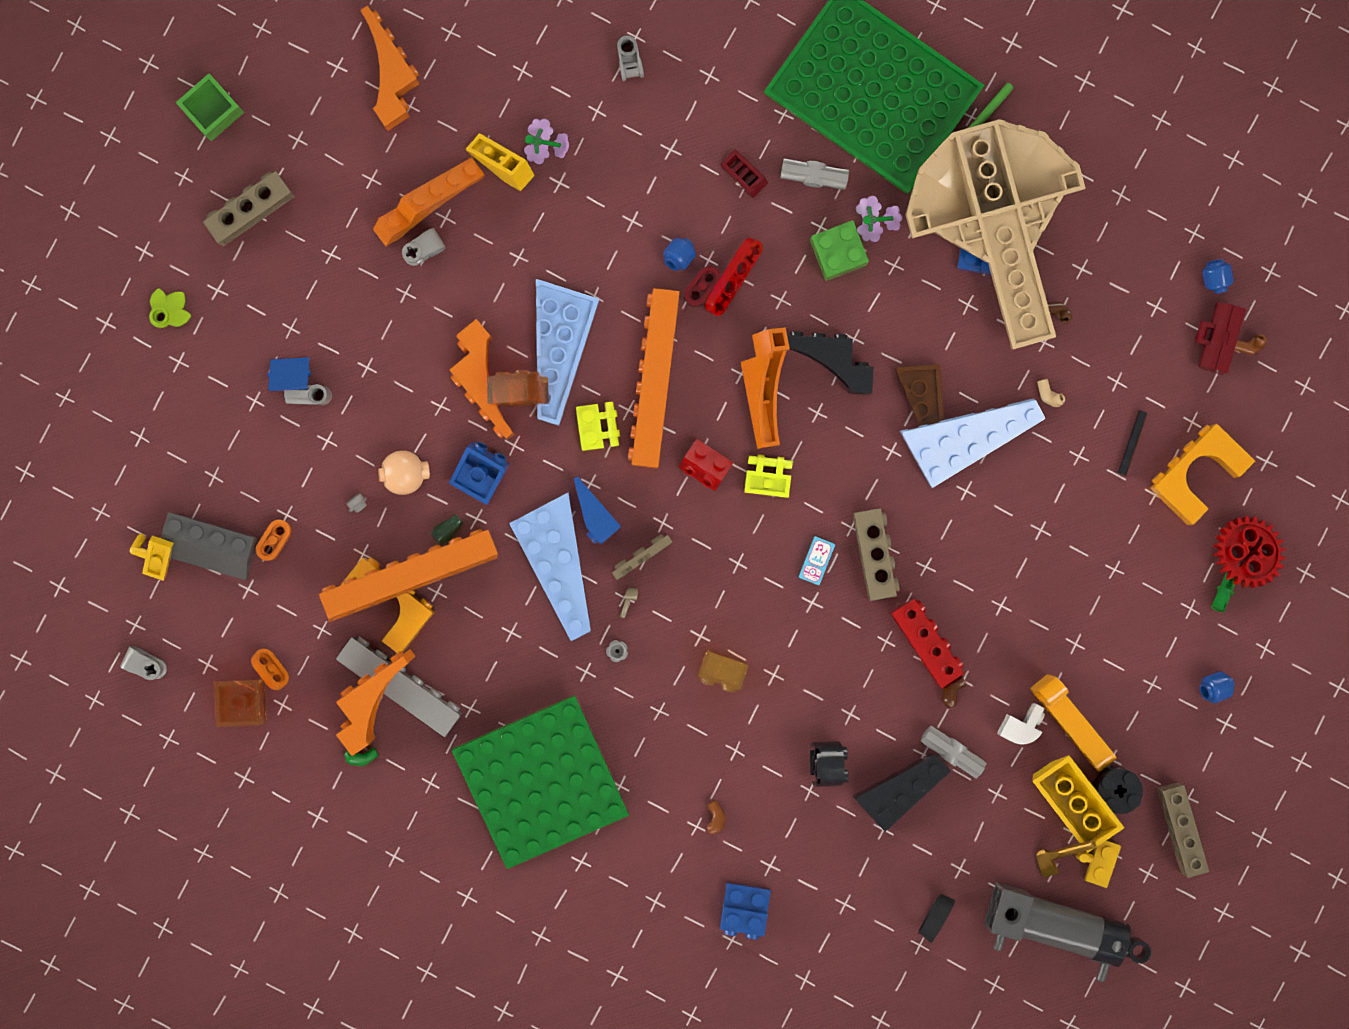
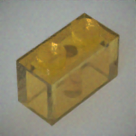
[698,650,749,693]

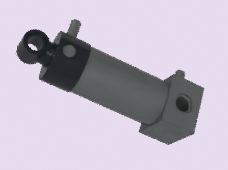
[984,882,1151,982]

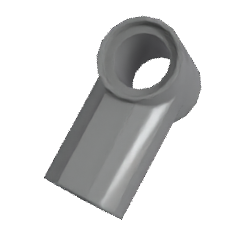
[284,384,332,406]

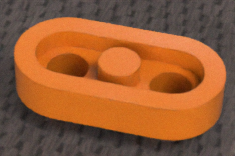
[256,520,292,561]
[251,649,289,690]

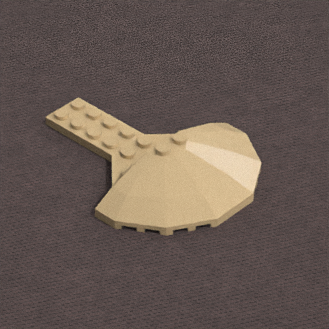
[906,119,1086,349]

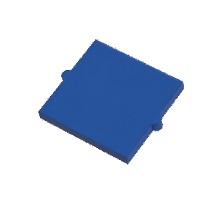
[267,357,311,391]

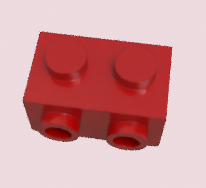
[679,439,734,491]

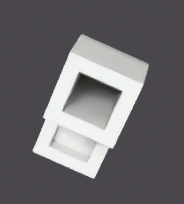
[997,703,1045,744]

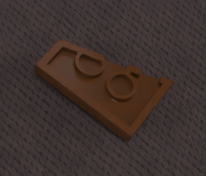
[895,364,944,426]

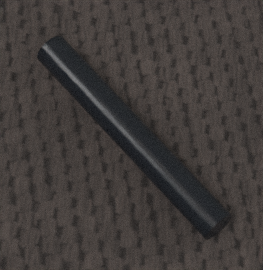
[1118,410,1147,476]

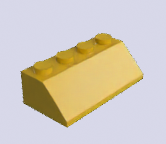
[1033,755,1124,853]

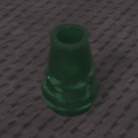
[430,514,463,546]

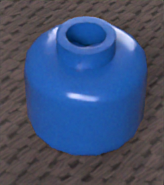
[663,238,696,271]
[1202,259,1234,294]
[1199,671,1235,704]

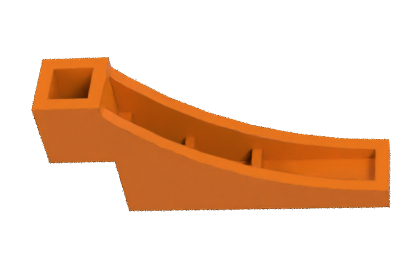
[360,5,419,131]
[373,157,485,246]
[450,319,514,440]
[741,327,790,449]
[336,649,415,756]

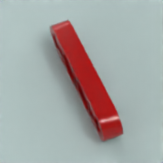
[705,238,763,316]

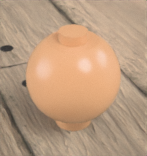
[378,451,430,495]

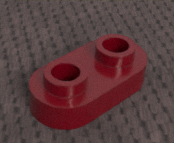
[684,266,720,307]

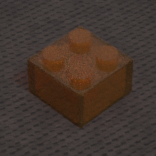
[487,370,549,407]
[214,678,266,727]

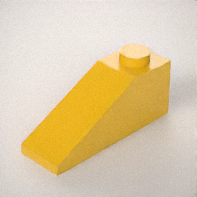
[466,133,535,192]

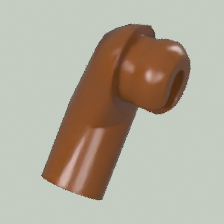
[1235,334,1267,355]
[707,800,726,834]

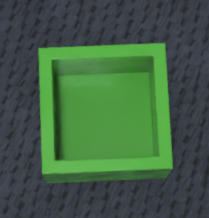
[176,73,244,141]
[810,220,869,281]

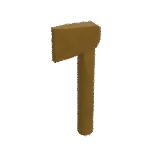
[1036,840,1096,878]

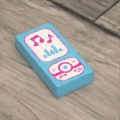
[798,536,835,585]

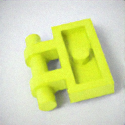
[576,402,620,451]
[744,454,793,498]

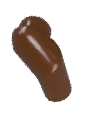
[1047,302,1072,324]
[942,676,967,708]

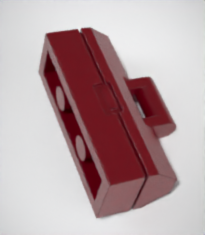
[1194,302,1246,375]

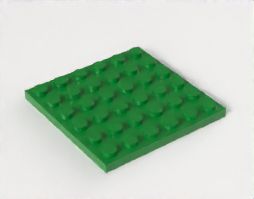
[452,695,629,869]

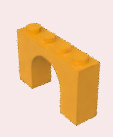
[1150,424,1255,525]
[340,557,435,653]

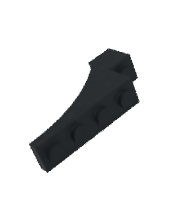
[787,332,874,395]

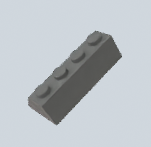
[162,512,259,580]

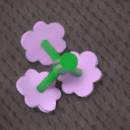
[524,119,569,164]
[856,196,902,242]

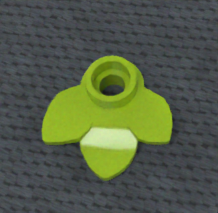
[149,288,191,328]

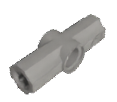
[780,159,849,190]
[920,725,987,779]

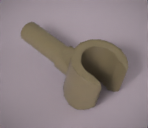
[620,588,638,618]

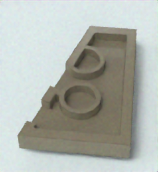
[612,534,673,580]

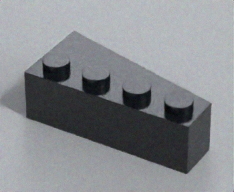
[852,752,951,832]

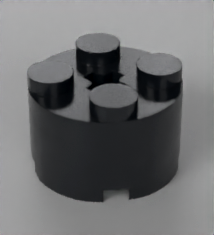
[810,741,848,787]
[1093,766,1143,814]

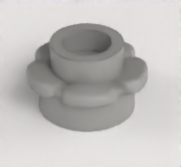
[346,493,367,513]
[606,640,628,662]

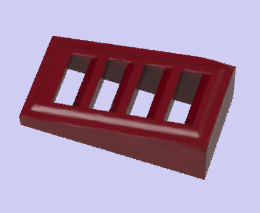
[720,149,768,198]

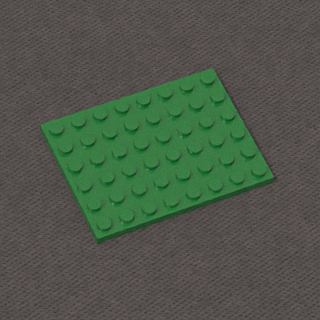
[763,0,985,195]

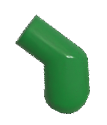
[344,747,379,767]

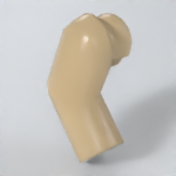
[1037,379,1065,407]

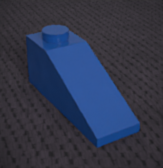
[574,477,621,544]

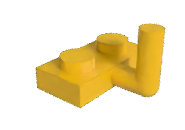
[130,534,174,581]
[1075,840,1121,888]

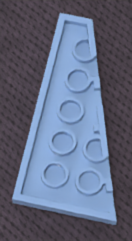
[536,279,599,426]
[900,399,1046,488]
[509,493,591,641]

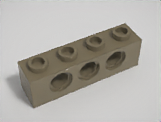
[203,171,295,247]
[852,508,899,601]
[1156,782,1209,878]

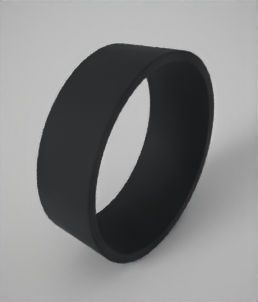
[918,894,955,943]

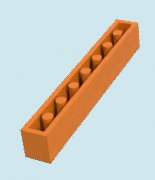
[628,288,680,469]
[319,529,498,622]

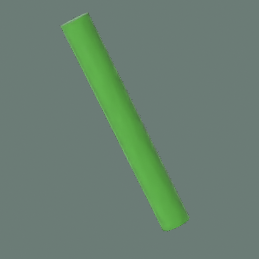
[969,83,1014,128]

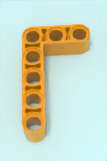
[1030,674,1117,773]

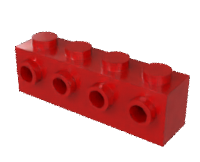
[890,599,964,688]

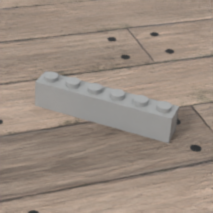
[336,636,462,737]

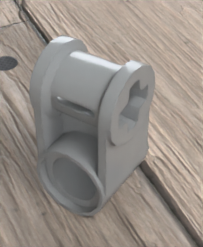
[617,36,644,81]
[402,228,446,266]
[120,646,167,680]

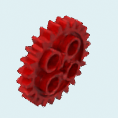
[1213,516,1286,589]

